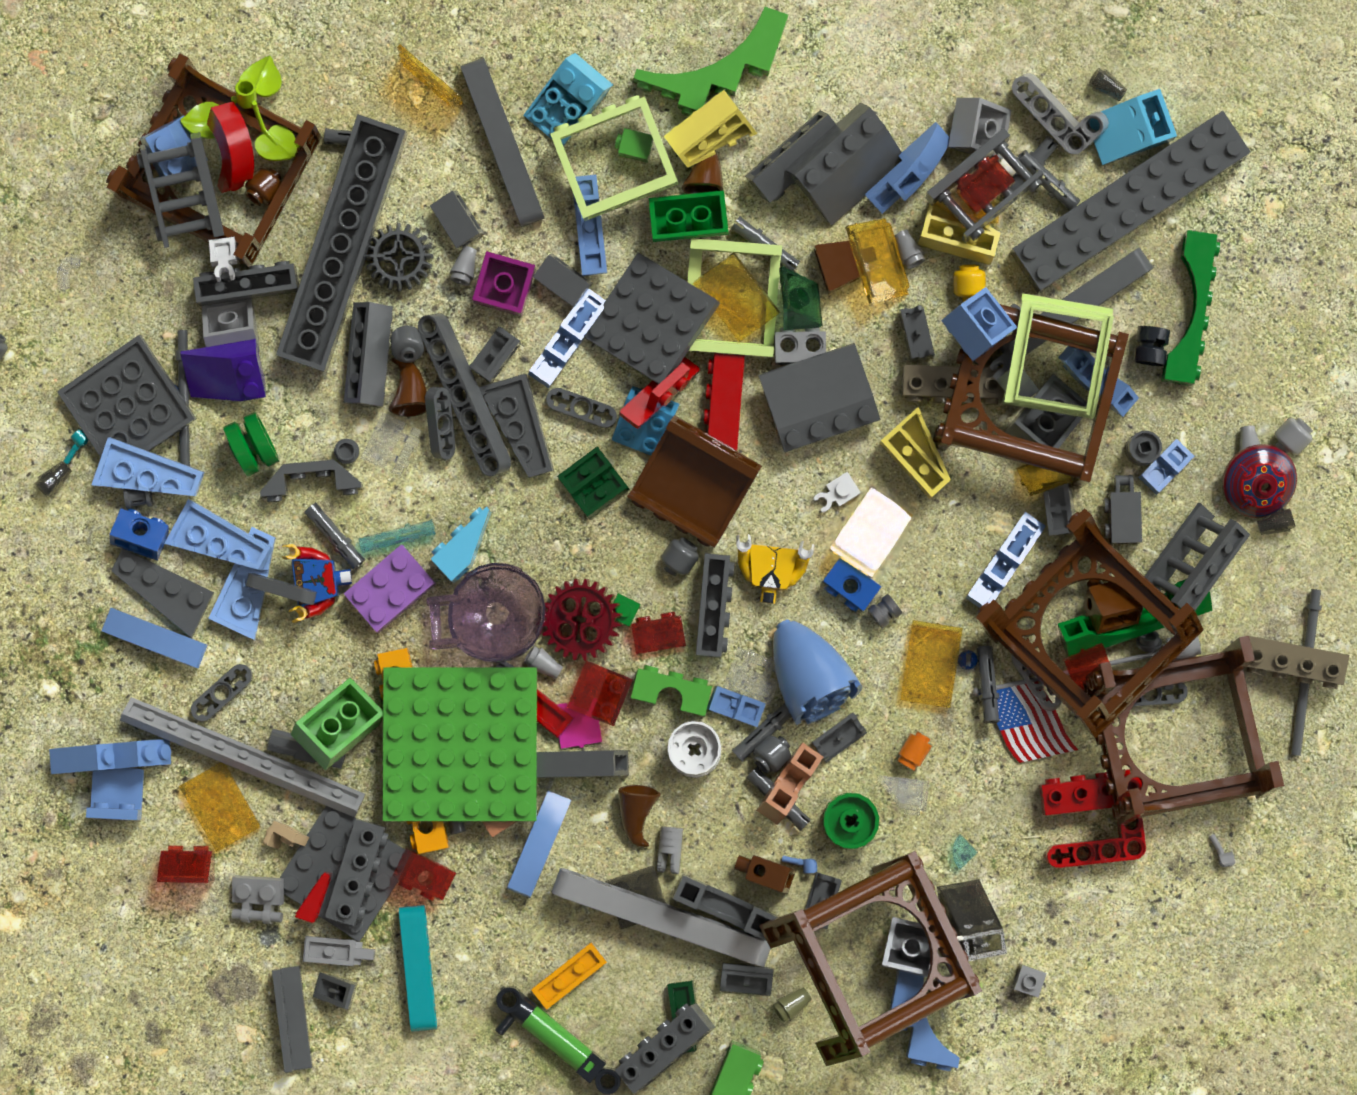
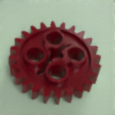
[540,579,623,661]

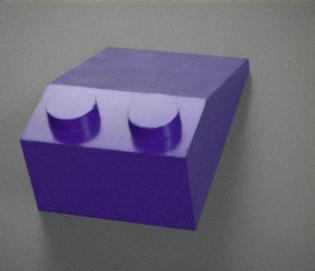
[180,339,266,401]

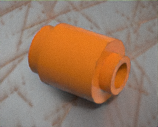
[897,731,932,771]

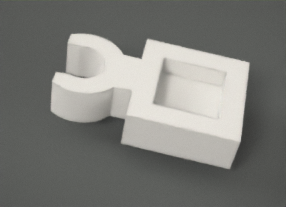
[209,237,237,282]
[813,472,861,512]

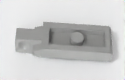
[303,936,375,966]

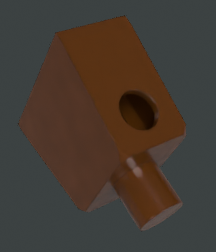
[814,240,876,294]
[1083,580,1144,634]
[734,855,796,893]

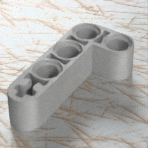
[1012,73,1109,154]

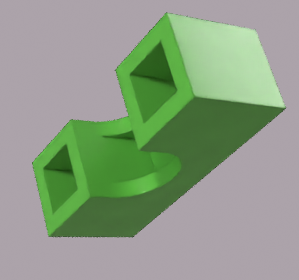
[631,665,712,716]

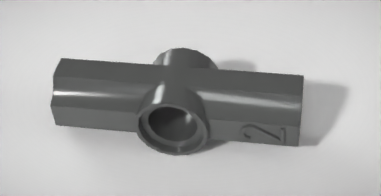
[267,729,346,769]

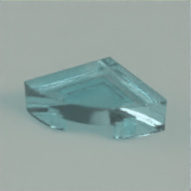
[952,834,978,870]

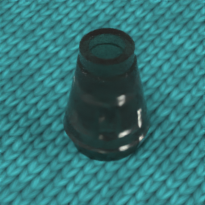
[1088,68,1127,101]
[34,461,72,498]
[1257,508,1296,535]

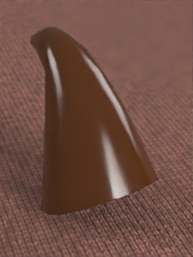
[681,150,724,194]
[388,358,427,417]
[618,785,661,847]

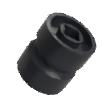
[1133,326,1170,366]

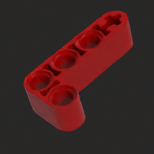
[1045,818,1146,868]

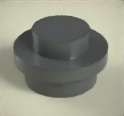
[334,439,360,464]
[1136,631,1162,653]

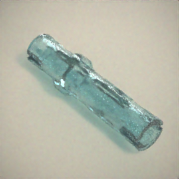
[358,519,436,554]

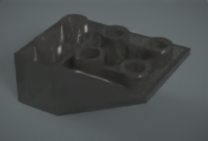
[937,879,1007,961]

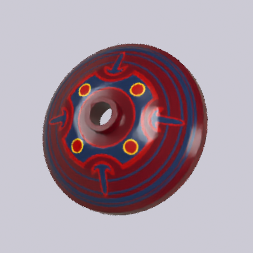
[1222,444,1297,518]

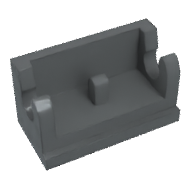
[430,190,485,248]
[533,254,593,307]
[898,305,935,361]
[469,327,521,384]
[990,349,1040,407]
[1043,482,1075,536]
[811,712,867,763]
[805,872,842,929]
[720,962,774,996]

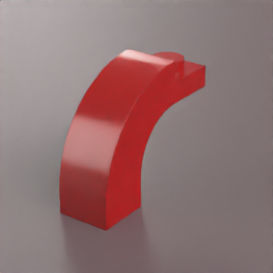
[207,101,254,193]

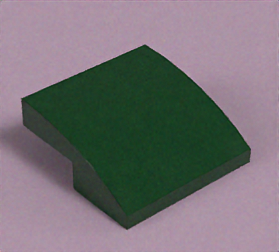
[557,446,630,520]

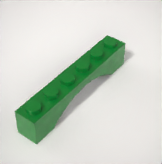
[1161,230,1220,386]
[1058,579,1213,661]

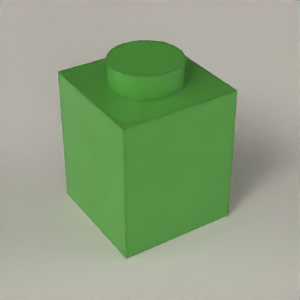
[615,128,653,163]

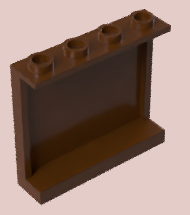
[627,415,762,548]

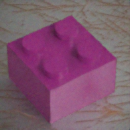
[472,251,536,317]

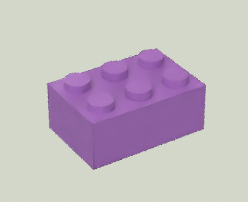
[344,544,436,633]

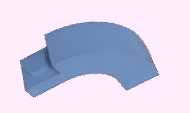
[1058,346,1139,417]

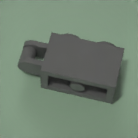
[1103,475,1142,544]

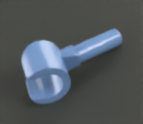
[782,856,817,873]

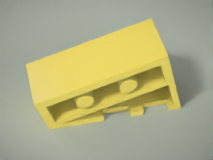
[664,90,757,167]
[918,201,1000,265]
[879,407,951,499]

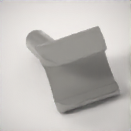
[1209,834,1235,867]

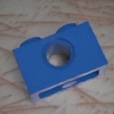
[109,508,169,561]
[822,557,882,613]

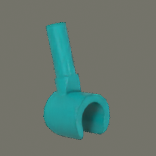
[63,430,89,464]

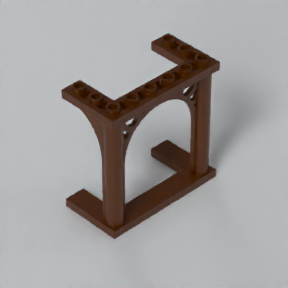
[106,53,322,269]
[933,304,1129,488]
[976,508,1204,739]
[1083,635,1284,826]
[759,851,982,1066]

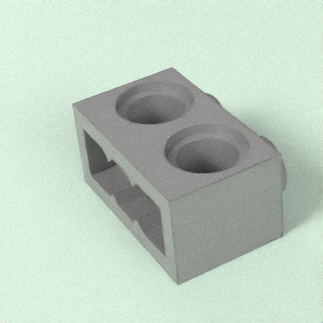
[774,327,826,365]

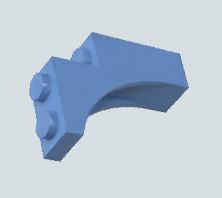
[49,739,171,774]
[889,970,960,1071]

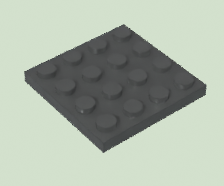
[584,252,720,384]
[57,335,197,458]
[280,806,415,942]

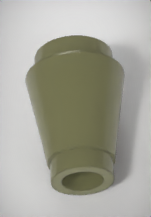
[772,987,812,1022]

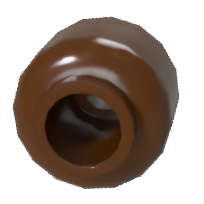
[245,168,281,206]

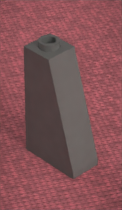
[537,750,629,778]

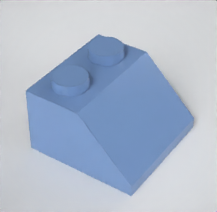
[139,115,208,177]
[941,287,1017,361]

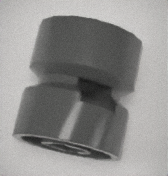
[1125,431,1162,466]

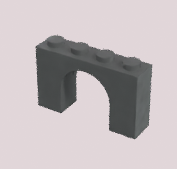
[673,874,778,940]

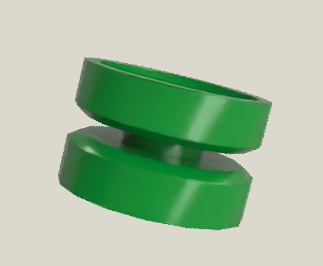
[223,412,280,477]
[822,792,879,849]

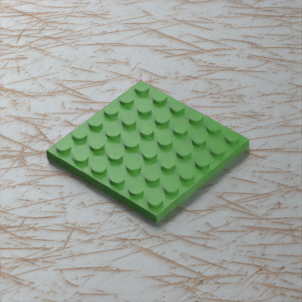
[383,667,537,821]

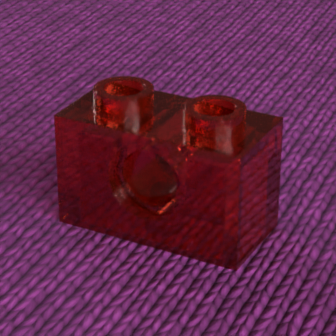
[393,848,456,901]

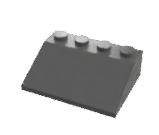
[786,103,902,226]
[758,343,881,452]

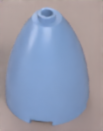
[773,619,862,725]

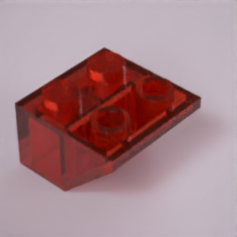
[565,660,633,727]

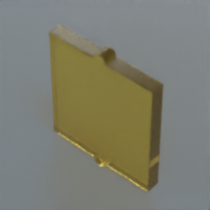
[1016,464,1072,497]

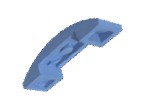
[573,174,607,276]

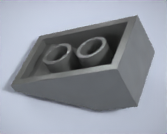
[1004,373,1087,449]

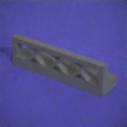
[272,966,313,1073]

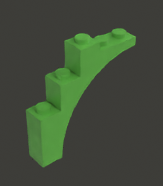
[633,7,788,116]

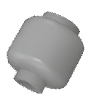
[1275,417,1313,455]

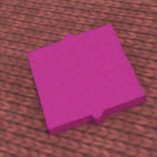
[558,698,602,749]

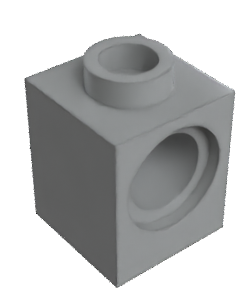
[1011,963,1047,998]

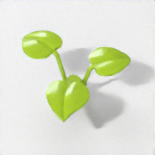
[180,55,297,161]

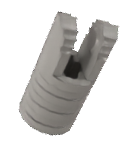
[657,826,683,874]

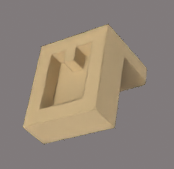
[263,820,309,849]

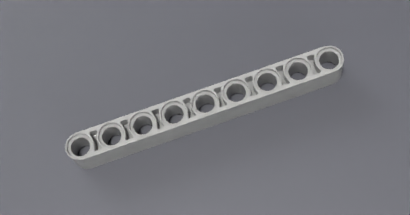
[551,868,771,967]

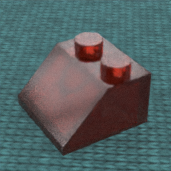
[157,845,215,883]

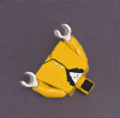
[736,534,815,604]

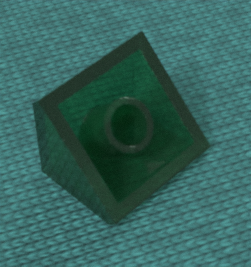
[779,266,823,330]

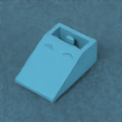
[523,53,613,146]
[1090,89,1177,165]
[431,507,491,583]

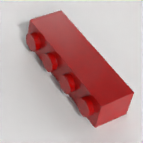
[704,353,745,451]

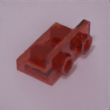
[956,155,1015,215]
[631,612,686,655]

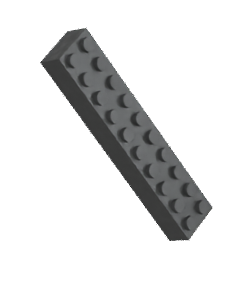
[1010,111,1251,294]
[276,114,408,372]

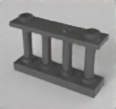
[926,128,1044,243]
[137,132,224,248]
[1144,502,1250,610]

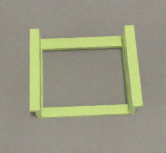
[687,238,782,357]
[1002,293,1114,419]

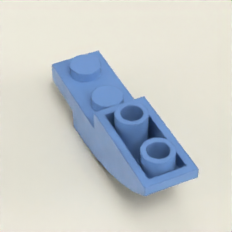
[865,122,950,214]

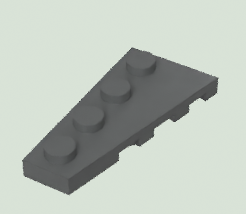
[479,374,554,478]
[111,548,214,638]

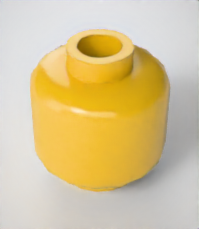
[953,264,986,302]

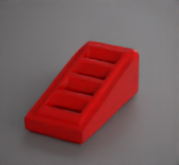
[294,872,332,923]

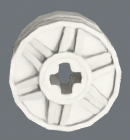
[667,721,721,778]

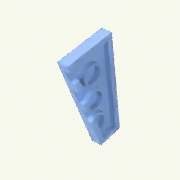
[91,437,205,496]
[164,499,274,570]
[208,527,276,640]

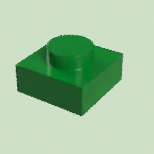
[613,593,641,627]

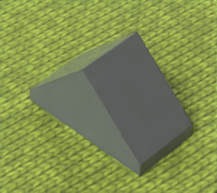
[313,972,358,1010]

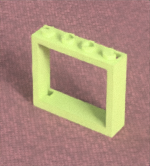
[550,95,679,221]

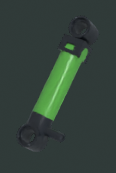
[495,986,621,1095]

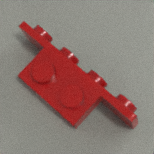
[619,357,700,429]

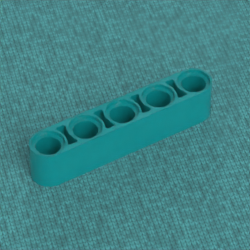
[399,905,437,1032]

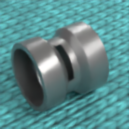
[868,594,903,629]

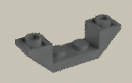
[260,459,364,502]

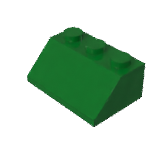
[648,191,729,242]

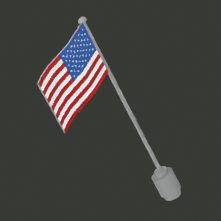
[973,636,1201,763]

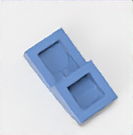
[1138,438,1194,495]
[707,685,766,727]

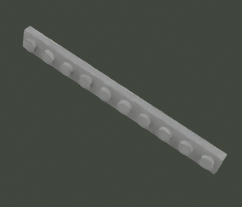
[120,697,365,817]

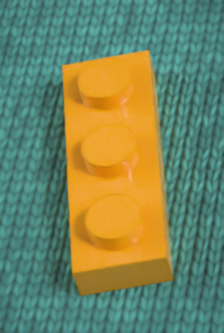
[531,942,607,1010]

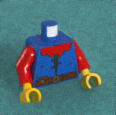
[281,544,352,623]

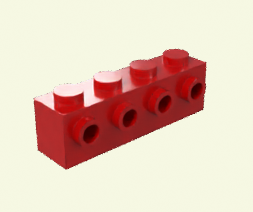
[1039,769,1146,816]

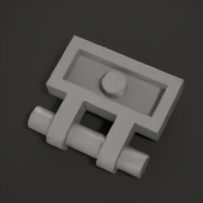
[232,875,284,924]

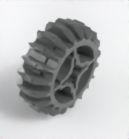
[365,223,434,292]

